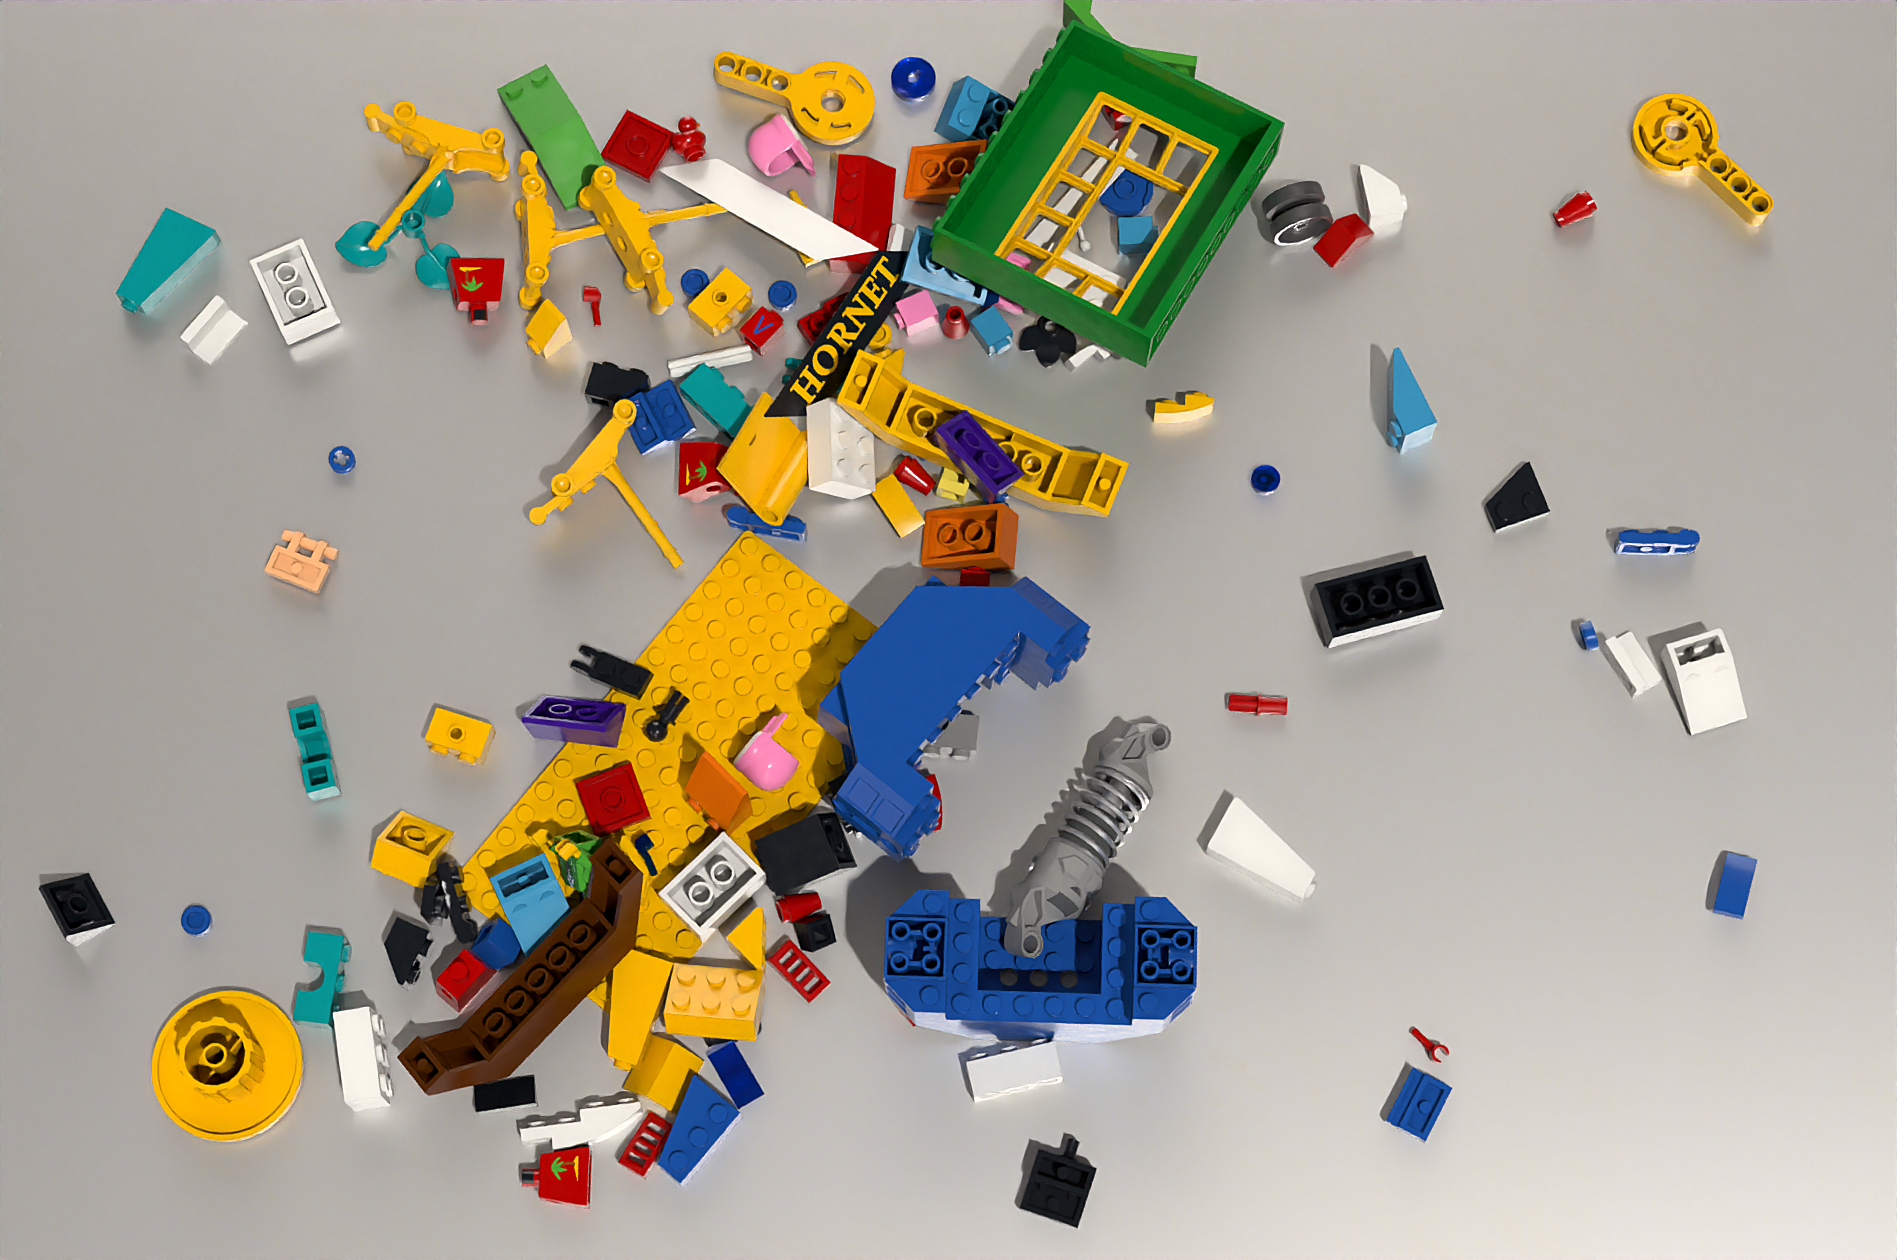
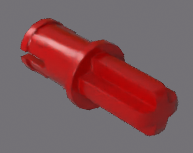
[1228,693,1288,717]

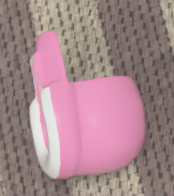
[748,114,816,177]
[734,712,799,791]

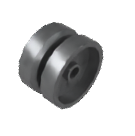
[1262,181,1333,245]

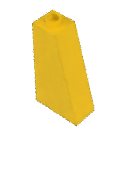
[608,950,674,1072]

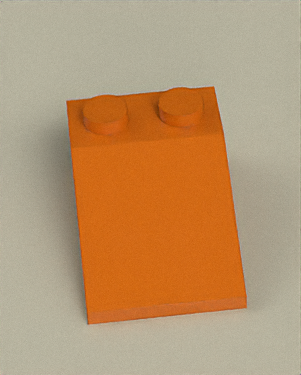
[904,139,988,205]
[921,503,1019,572]
[685,751,753,836]

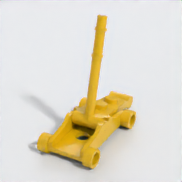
[364,101,511,251]
[514,151,666,310]
[577,166,729,315]
[529,399,684,569]

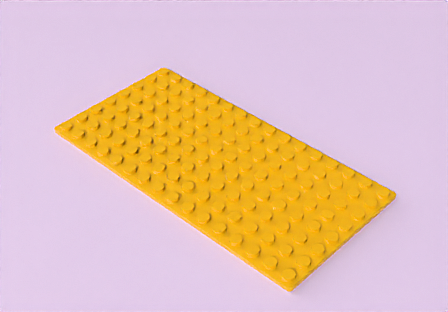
[462,531,879,1015]

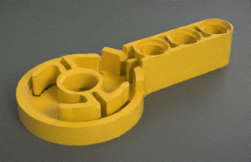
[713,51,875,145]
[1631,93,1773,226]

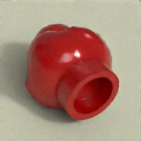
[671,116,706,163]

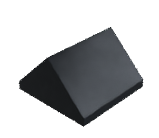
[38,873,115,947]

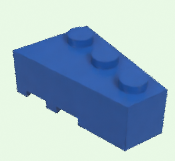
[658,1075,742,1188]

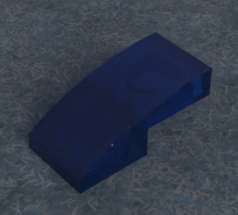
[707,1041,764,1109]

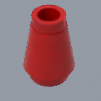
[1552,190,1597,228]
[941,306,970,339]
[893,456,937,496]
[775,892,822,924]

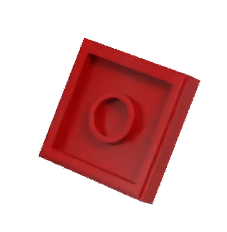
[601,110,674,183]
[575,762,652,838]

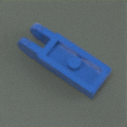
[726,505,808,543]
[1614,529,1701,556]

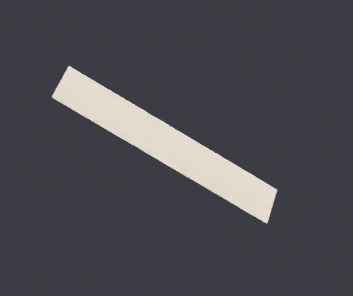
[1025,139,1138,261]

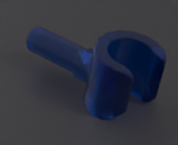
[635,834,658,877]

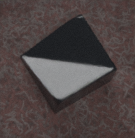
[794,912,837,952]

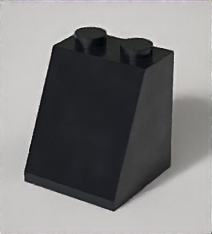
[755,812,857,896]

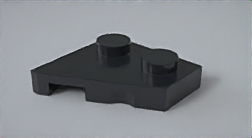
[1484,462,1550,533]
[420,870,449,927]

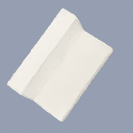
[179,295,248,366]
[1600,631,1663,698]

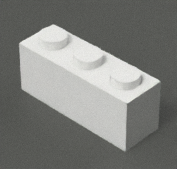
[966,1039,1063,1102]

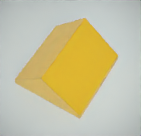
[726,907,766,978]
[623,1035,705,1116]

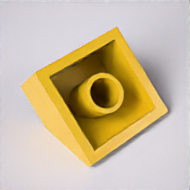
[370,810,455,889]

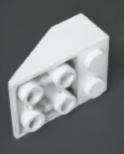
[1660,628,1747,735]

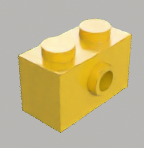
[687,267,753,338]
[424,707,496,766]

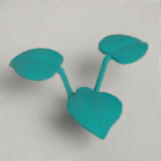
[335,169,460,290]

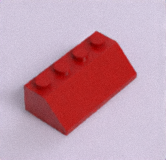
[829,154,896,274]

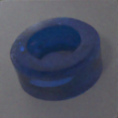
[1251,465,1280,495]

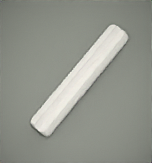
[668,344,753,378]

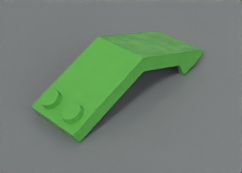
[1062,0,1197,79]
[497,64,616,211]

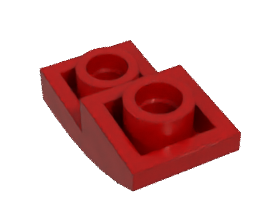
[796,292,848,347]

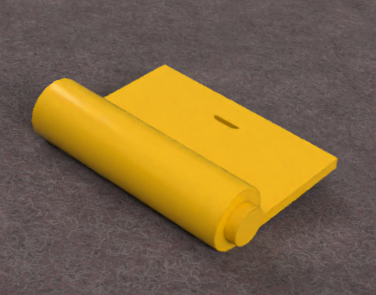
[716,392,809,526]

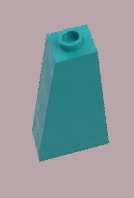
[116,207,221,315]

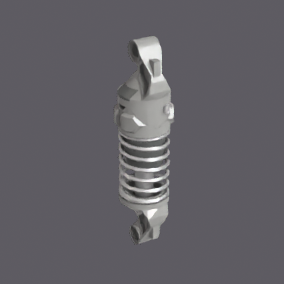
[1004,723,1171,958]

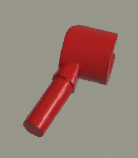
[583,286,601,327]
[1411,1028,1449,1063]

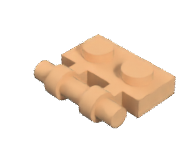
[264,529,339,595]

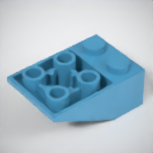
[934,75,1016,143]
[489,853,572,958]

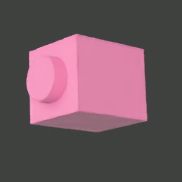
[893,289,939,337]

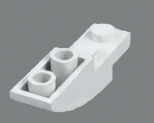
[520,1098,643,1152]

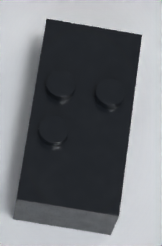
[1310,555,1444,648]

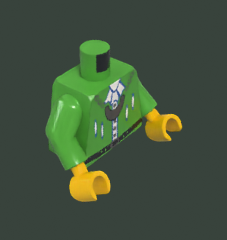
[528,829,602,903]

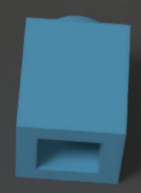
[1117,216,1159,255]
[970,305,1013,357]

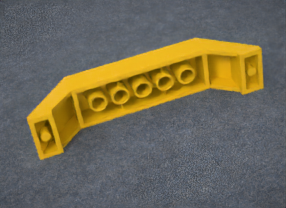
[836,349,1129,517]

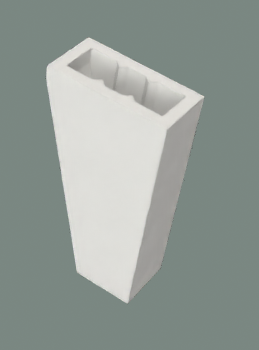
[1205,796,1317,904]

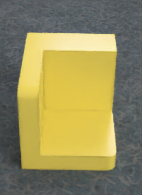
[935,468,970,504]

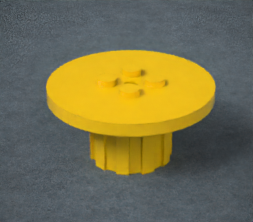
[151,991,304,1142]

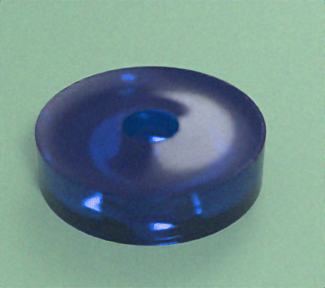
[891,57,936,103]

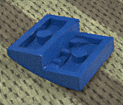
[627,379,697,455]

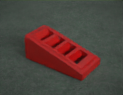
[766,939,831,1003]
[618,1112,673,1180]

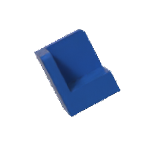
[470,918,521,970]

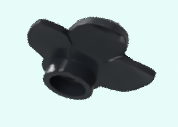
[1019,316,1077,368]

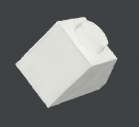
[1357,164,1407,227]

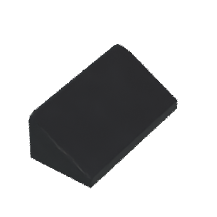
[474,1076,538,1116]

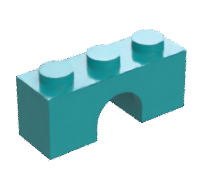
[289,702,341,801]
[292,931,352,1029]

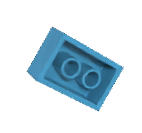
[899,225,988,307]

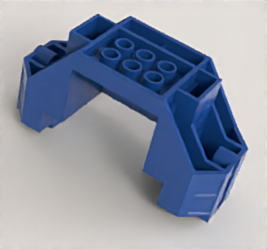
[817,575,1091,863]
[884,890,1197,1043]

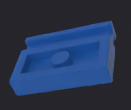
[1385,1067,1452,1143]

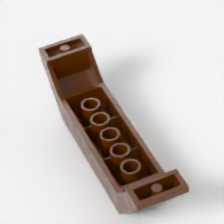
[397,837,644,1096]

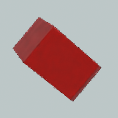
[1313,213,1374,269]

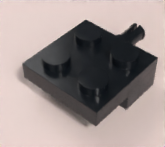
[1019,1138,1097,1229]

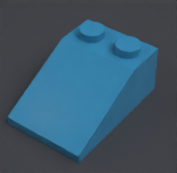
[1386,347,1437,454]

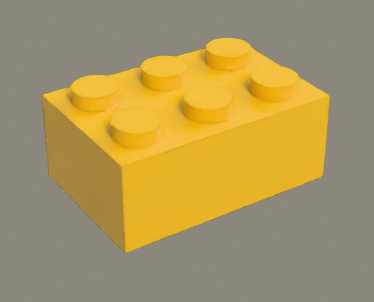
[664,963,766,1042]

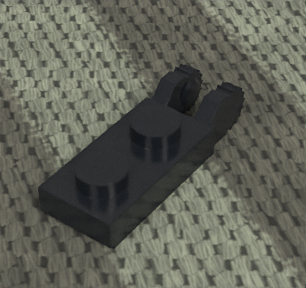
[570,645,654,700]
[437,860,479,944]

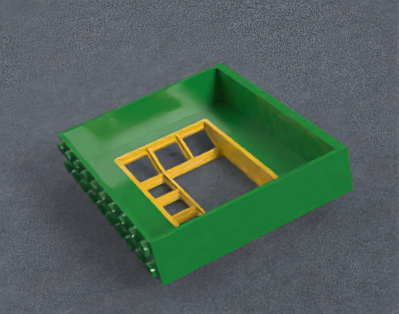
[930,19,1285,368]

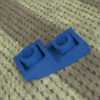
[1713,852,1758,920]

